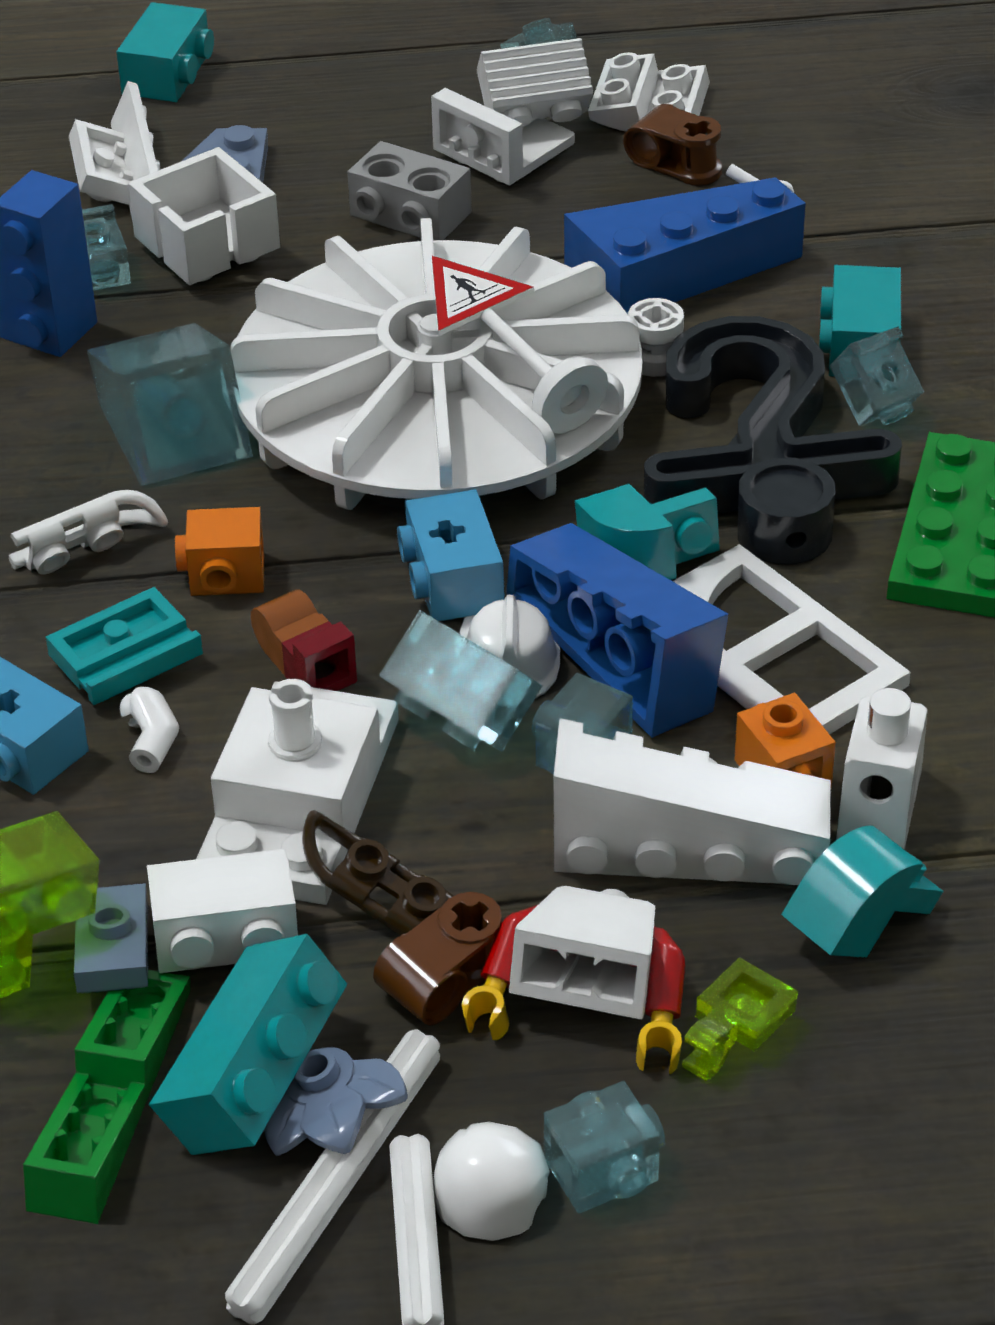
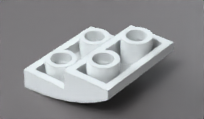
[588,52,710,131]

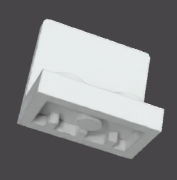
[431,88,575,186]

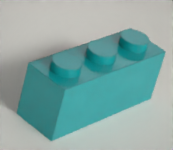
[149,934,348,1155]

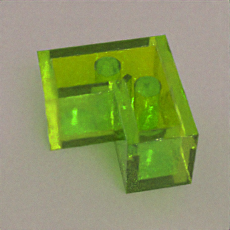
[0,811,100,998]

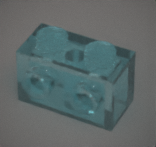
[379,610,543,752]

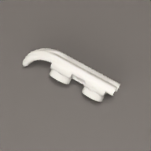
[9,490,168,574]

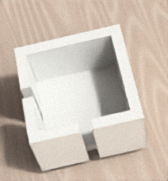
[128,147,280,285]

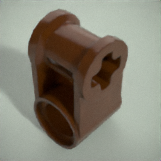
[623,104,722,185]
[373,892,502,1026]

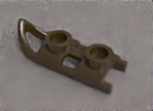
[302,810,454,935]

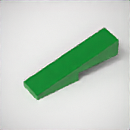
[23,970,191,1224]

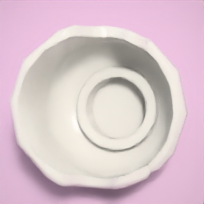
[433,1122,550,1241]

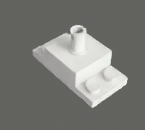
[196,679,399,905]

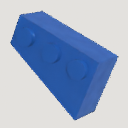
[0,170,98,357]

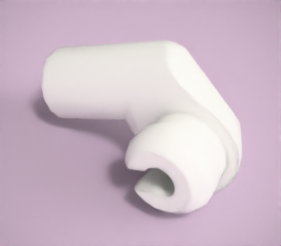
[120,687,179,773]

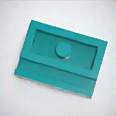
[45,587,203,705]

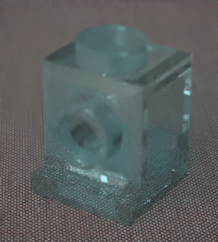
[82,204,131,291]
[830,326,924,426]

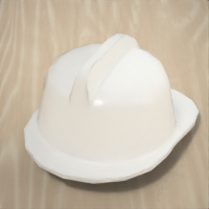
[459,595,560,705]

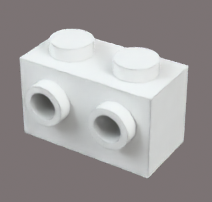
[147,849,298,973]

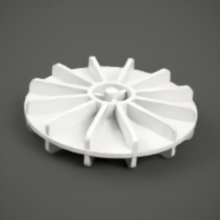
[230,218,642,510]

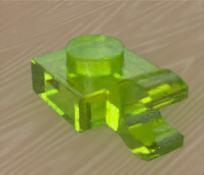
[682,957,798,1081]

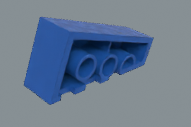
[564,177,806,314]
[506,523,728,738]

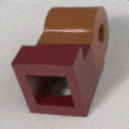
[251,589,357,691]

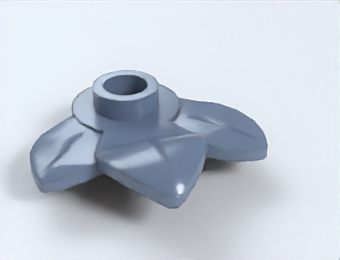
[264,1047,408,1156]

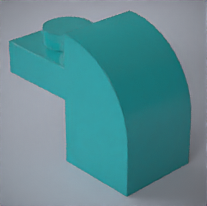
[575,484,720,580]
[781,826,944,957]

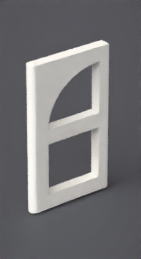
[673,544,911,734]

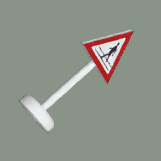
[432,256,609,434]

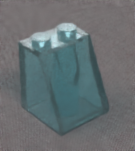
[87,323,253,486]

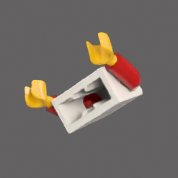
[462,886,686,1074]

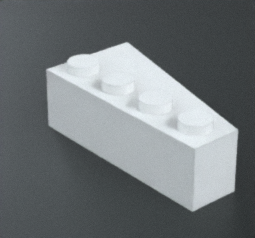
[553,718,831,885]

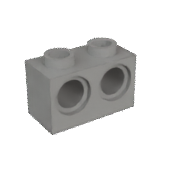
[347,141,472,241]

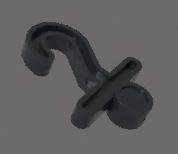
[644,316,902,564]

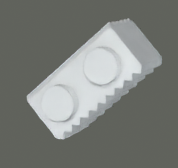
[477,38,593,127]

